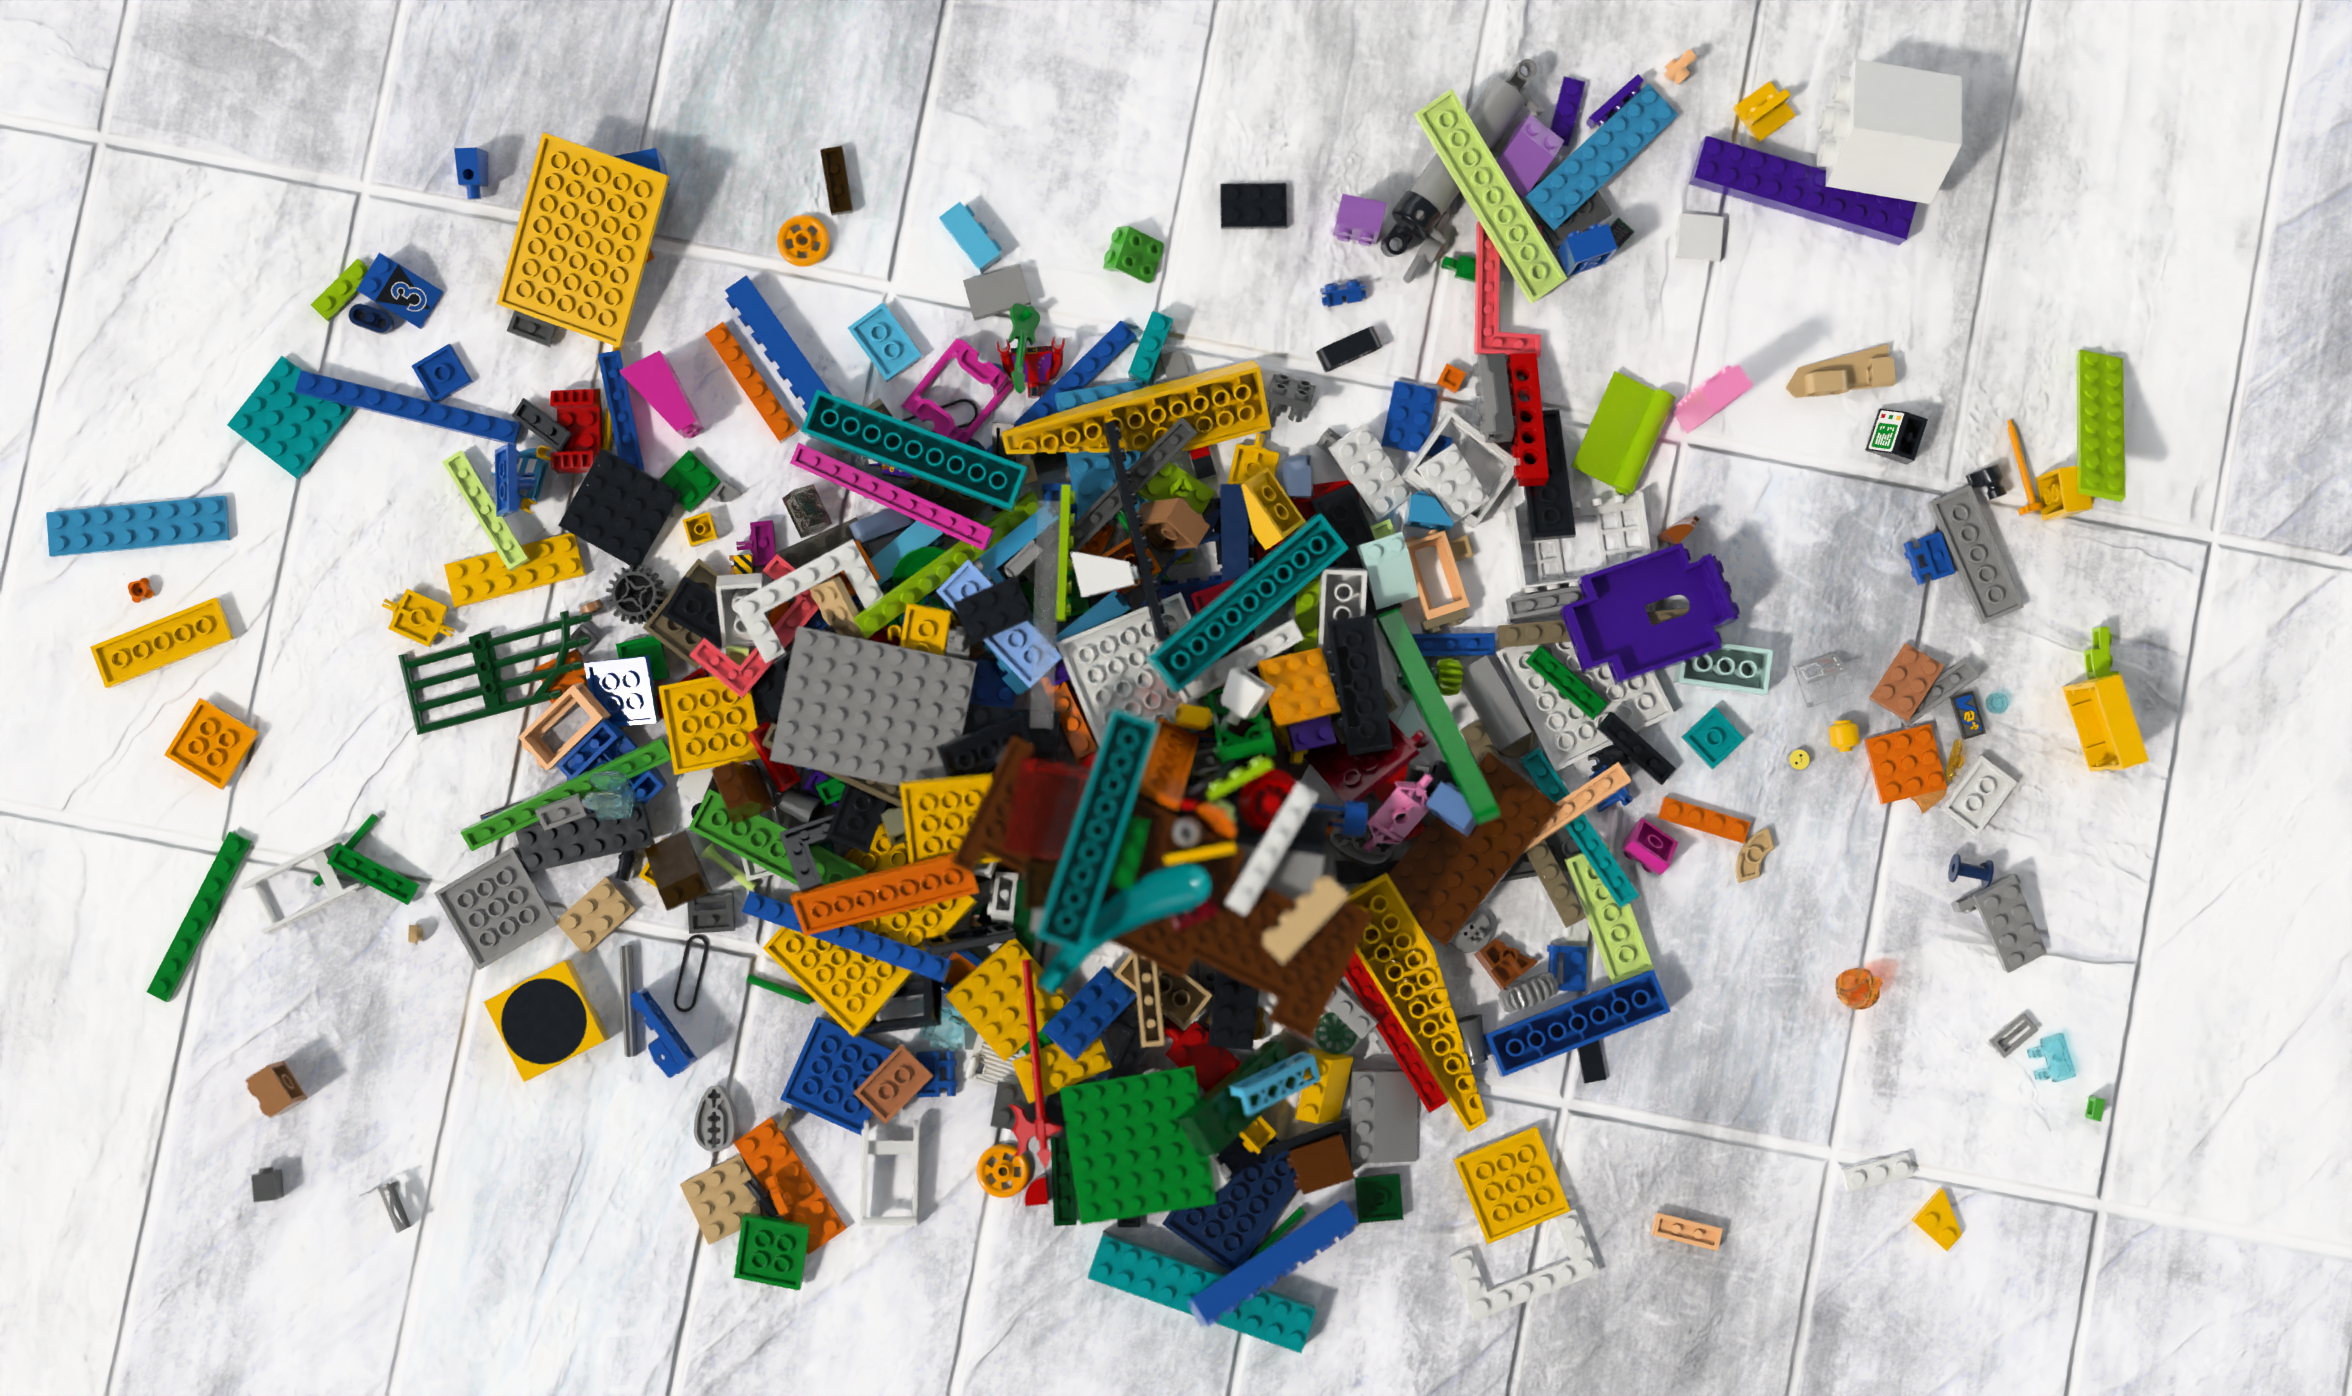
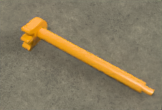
[2007,420,2044,516]

